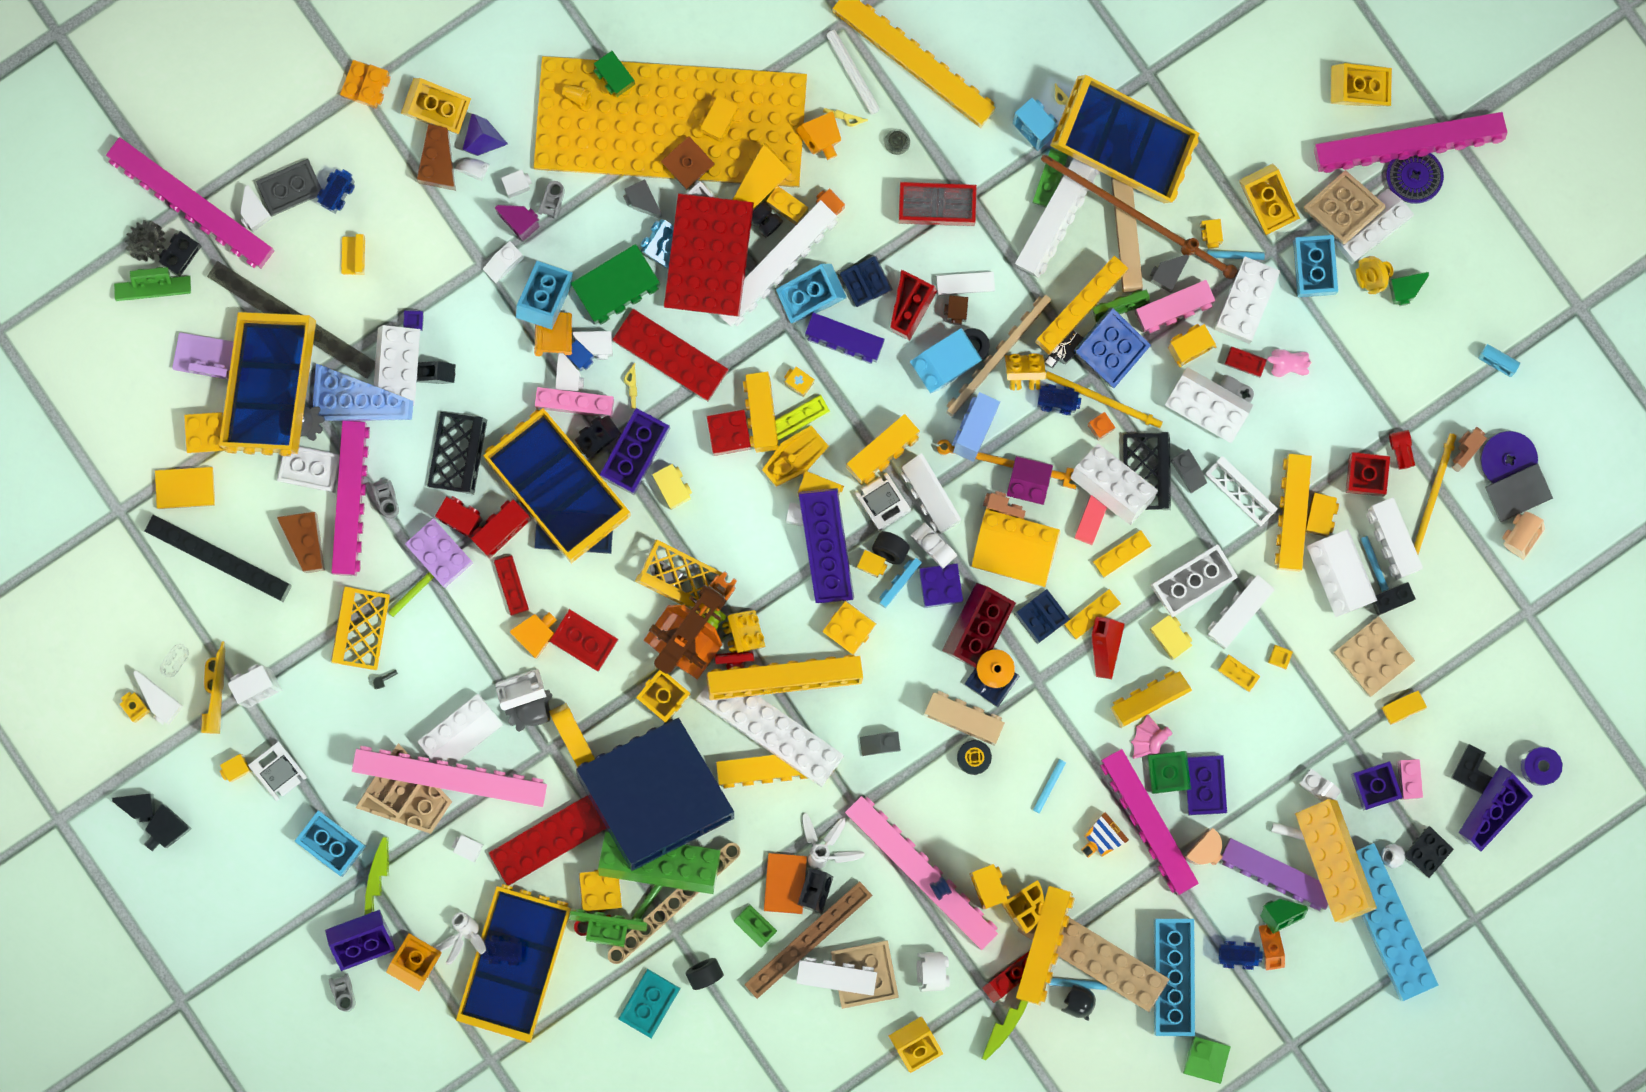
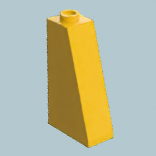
[732,143,792,209]

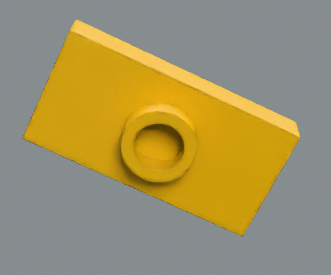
[1217,655,1260,692]

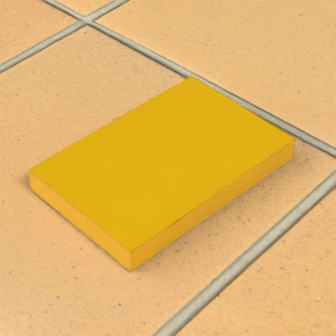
[155,467,215,509]

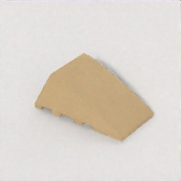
[355,743,452,834]

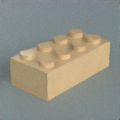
[924,691,1005,746]

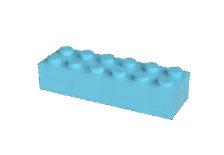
[1154,919,1195,1036]

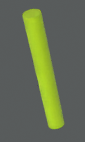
[388,572,434,617]

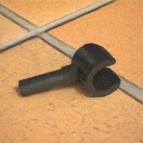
[373,670,398,689]

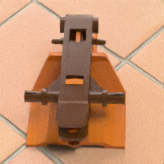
[644,572,737,680]

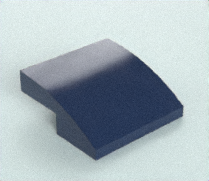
[840,256,893,307]
[1015,589,1070,644]
[965,665,1020,707]

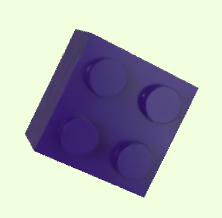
[919,563,963,608]
[1351,761,1403,811]

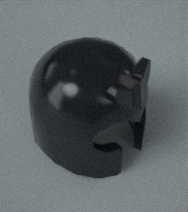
[1061,984,1096,1021]

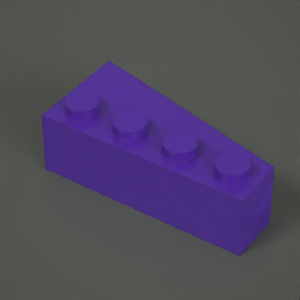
[1458,765,1533,852]

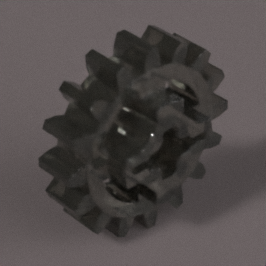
[125,220,166,262]

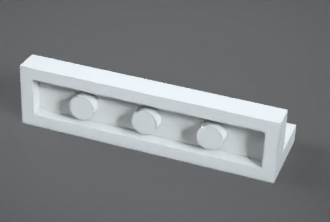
[1205,456,1278,527]

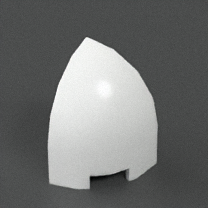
[455,158,490,181]

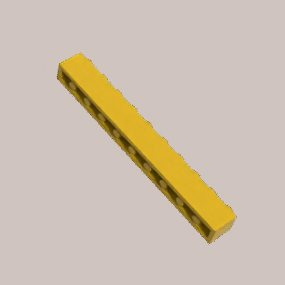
[832,0,996,128]

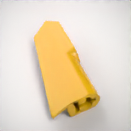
[201,641,225,734]

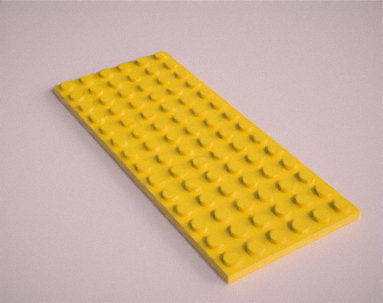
[534,56,807,188]

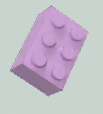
[405,518,473,588]

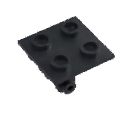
[1405,826,1454,878]

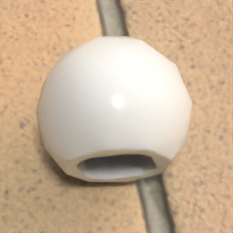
[1381,844,1405,868]

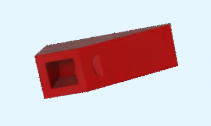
[1092,617,1125,680]
[982,950,1030,1003]

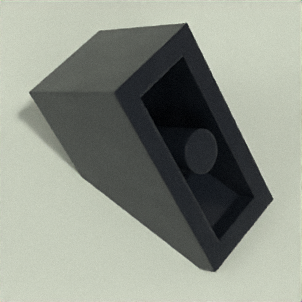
[416,361,456,384]
[112,794,155,822]

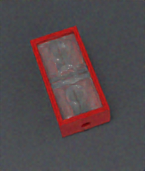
[899,182,977,226]

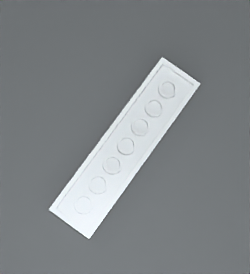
[696,685,844,787]

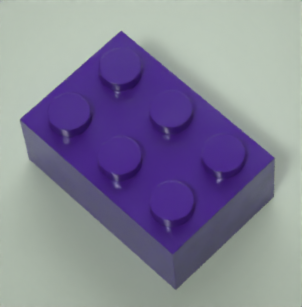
[325,910,396,971]

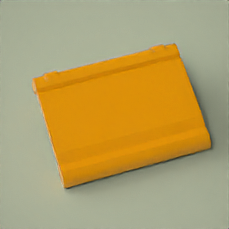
[534,312,572,356]

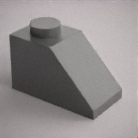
[623,179,662,218]
[1150,255,1190,293]
[1171,449,1207,493]
[860,731,901,756]

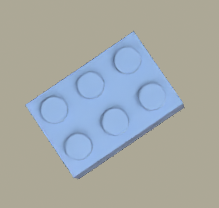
[952,392,1000,462]

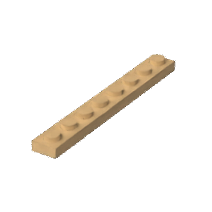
[946,295,1051,417]

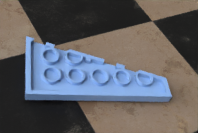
[313,364,413,421]

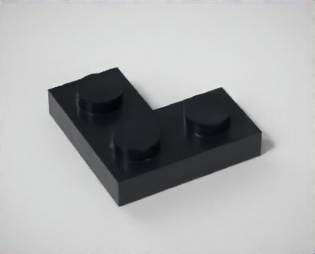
[1451,744,1493,794]

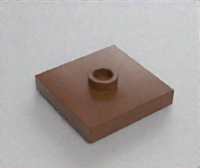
[661,136,715,190]

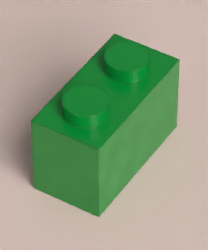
[593,51,635,97]

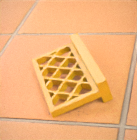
[635,540,722,614]
[331,587,390,671]

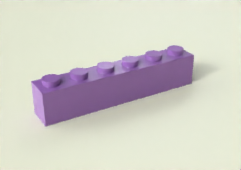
[1221,838,1328,911]

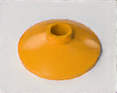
[977,649,1015,688]

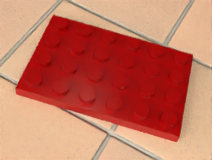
[664,194,754,317]

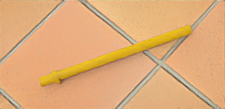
[1046,371,1163,428]
[1414,433,1457,555]

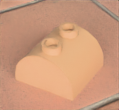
[1502,512,1545,560]
[1184,828,1223,865]

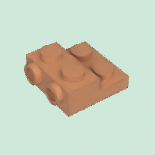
[1452,427,1487,472]
[983,491,1026,519]

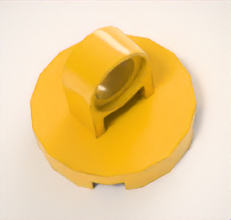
[1356,256,1394,294]

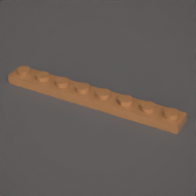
[744,881,873,999]

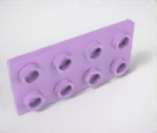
[172,332,254,383]

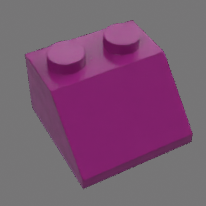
[495,205,540,242]
[1007,456,1053,505]

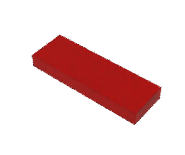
[494,555,529,616]

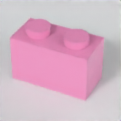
[1397,759,1423,800]

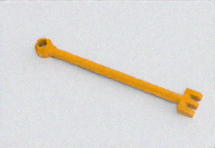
[936,439,1076,489]

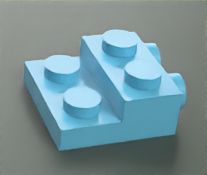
[640,219,674,270]

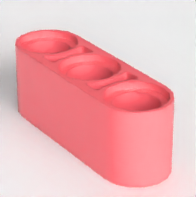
[1074,495,1107,545]

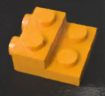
[340,60,391,109]

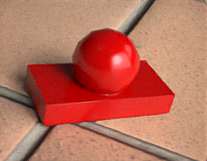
[715,651,754,670]

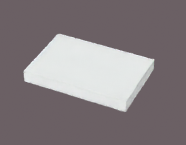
[277,444,340,493]

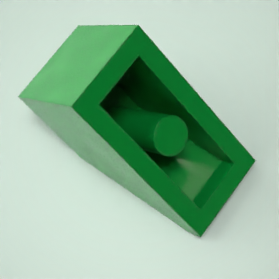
[1389,272,1429,306]
[1260,899,1308,934]

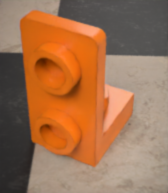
[1259,925,1285,971]

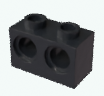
[158,231,202,277]
[575,415,621,459]
[1372,582,1416,616]
[798,868,834,913]

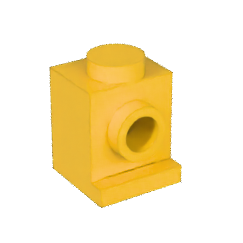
[1200,219,1223,249]
[119,692,151,723]

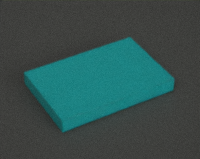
[618,969,681,1039]

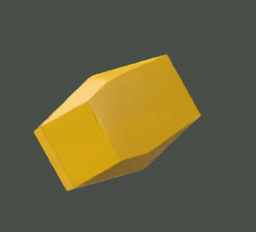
[762,426,829,487]

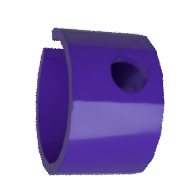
[1521,747,1563,786]

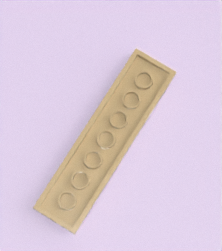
[1017,903,1170,1013]

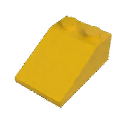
[1331,63,1392,106]
[401,78,471,134]
[1239,163,1300,235]

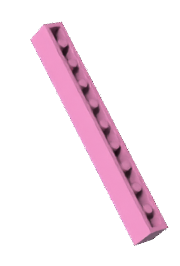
[352,746,547,807]
[845,796,998,950]

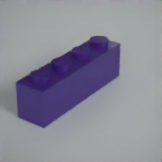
[805,312,885,364]

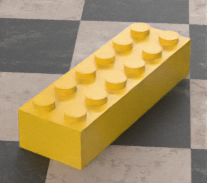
[1295,799,1377,923]

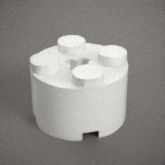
[917,952,950,992]

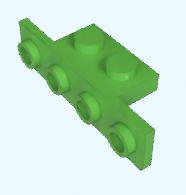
[114,267,191,301]
[570,909,647,947]

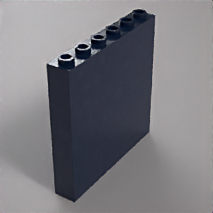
[576,717,734,871]

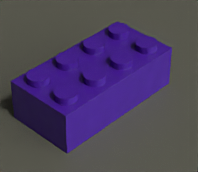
[600,408,671,495]

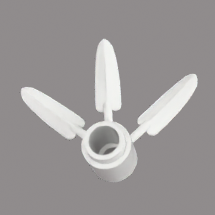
[802,813,865,869]
[434,912,486,965]

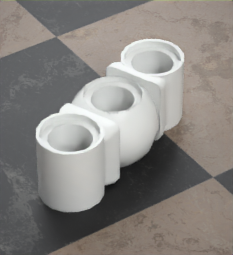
[910,522,957,568]

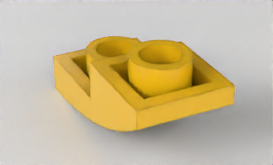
[1382,691,1427,725]

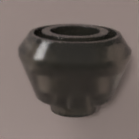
[884,129,910,155]

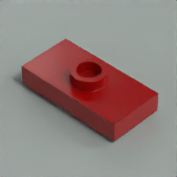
[1224,346,1267,378]

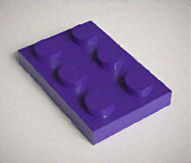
[1187,755,1227,816]

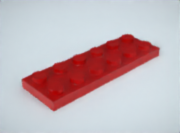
[612,309,729,402]
[489,795,607,886]

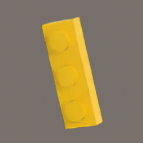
[1093,530,1152,578]
[1064,589,1121,639]

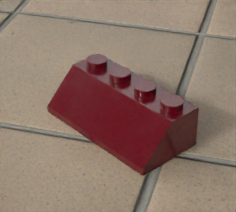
[942,583,1016,669]

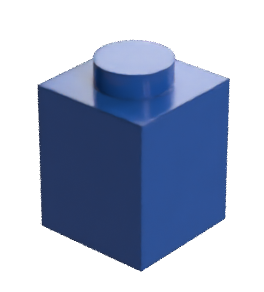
[564,340,594,371]

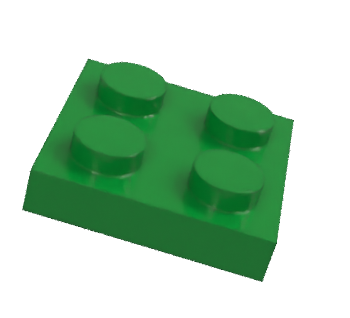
[1148,751,1191,794]

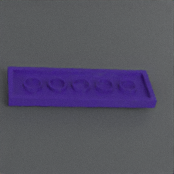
[799,488,854,603]

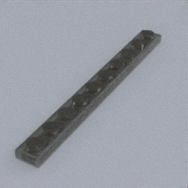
[207,261,375,379]

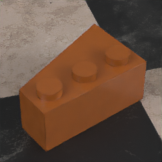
[417,124,456,191]
[277,512,325,573]

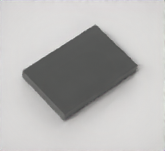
[256,159,324,217]
[1485,463,1553,522]

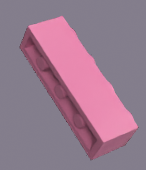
[1135,280,1215,334]
[535,387,614,418]

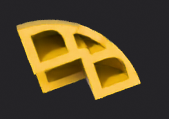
[1002,880,1044,934]

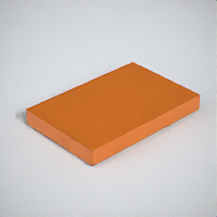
[764,853,807,914]

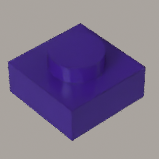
[403,310,424,331]

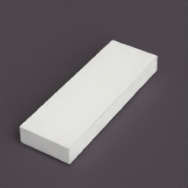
[936,272,995,296]

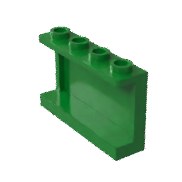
[571,244,660,325]

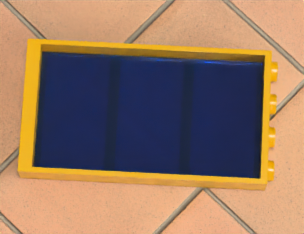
[1050,75,1200,203]
[219,312,316,456]
[483,408,631,564]
[456,884,572,1043]

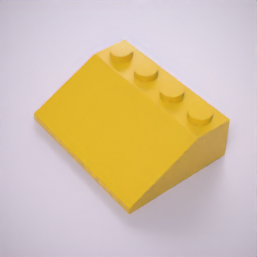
[971,509,1061,587]

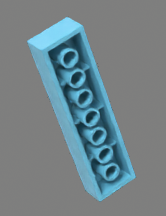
[1356,843,1439,1001]

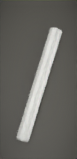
[827,30,880,115]

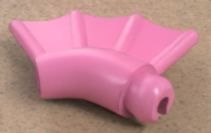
[1131,715,1172,759]

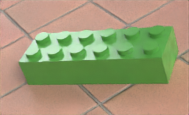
[598,831,720,894]

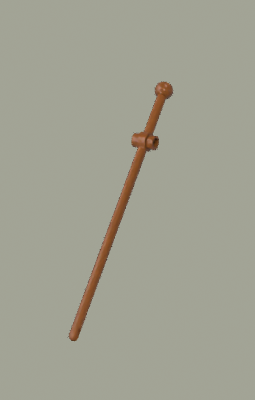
[1041,155,1238,279]

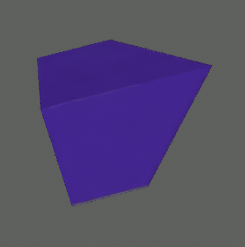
[462,113,508,156]

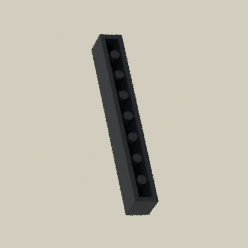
[144,514,292,602]

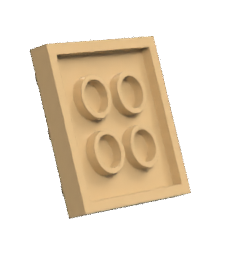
[1304,170,1385,245]
[1333,616,1415,697]
[831,940,899,1009]

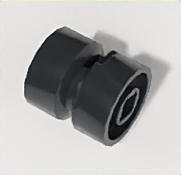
[751,202,783,238]

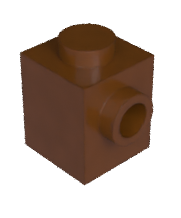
[944,295,968,325]

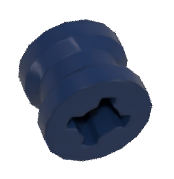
[929,876,952,900]

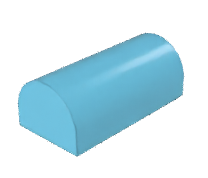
[1478,344,1520,377]

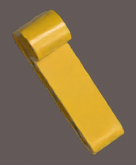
[549,703,595,768]

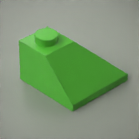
[1183,1036,1231,1084]

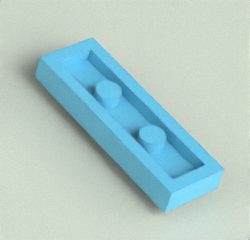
[879,558,922,609]

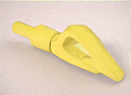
[1055,83,1085,121]
[823,108,868,127]
[624,363,637,409]

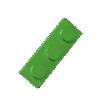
[1032,149,1068,207]
[1093,289,1150,323]

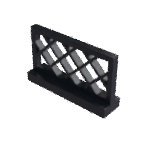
[427,412,487,495]
[1123,432,1171,510]

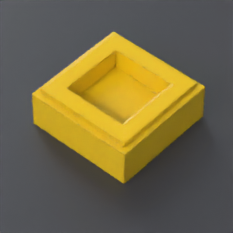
[1268,645,1293,670]

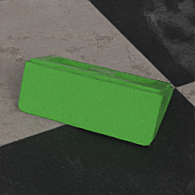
[734,904,777,948]

